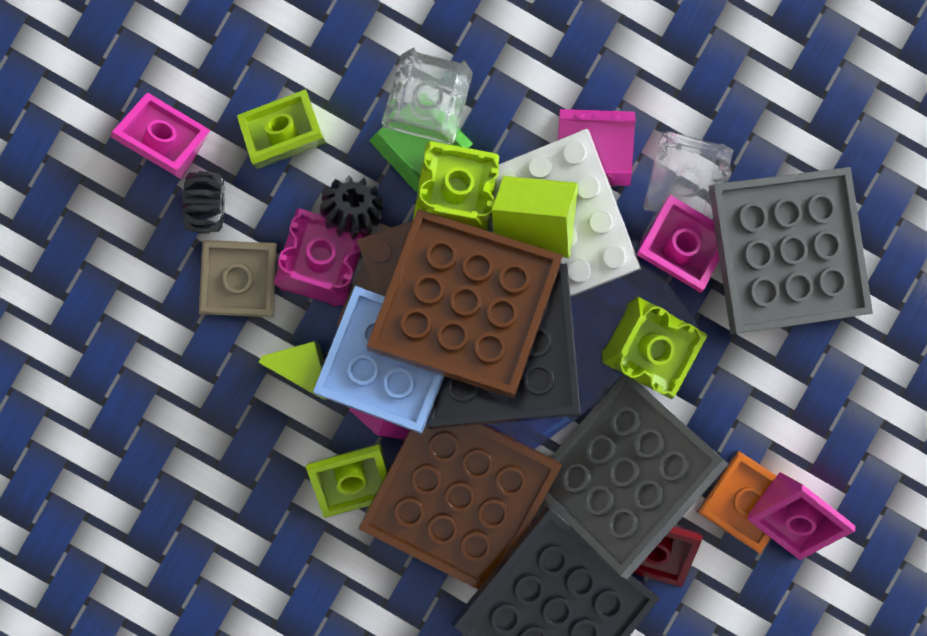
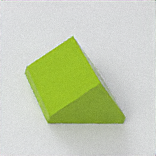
[237,89,326,169]
[492,176,578,258]
[258,342,327,400]
[306,443,388,518]

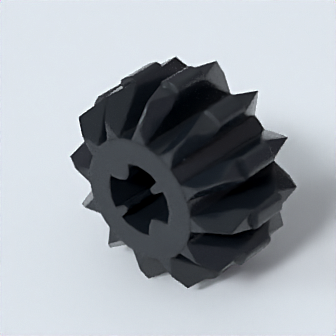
[182,171,225,234]
[319,174,384,241]

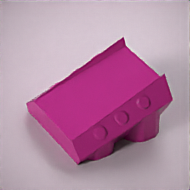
[557,109,636,187]
[274,208,366,307]

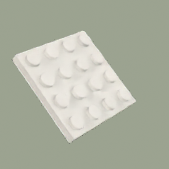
[487,129,641,297]

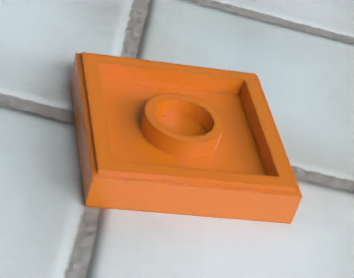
[697,450,776,553]

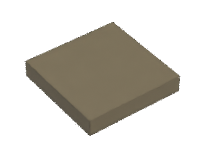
[199,240,277,317]

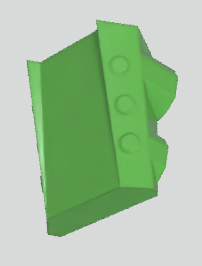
[369,92,473,193]

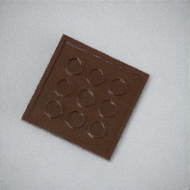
[367,209,563,399]
[359,422,562,589]

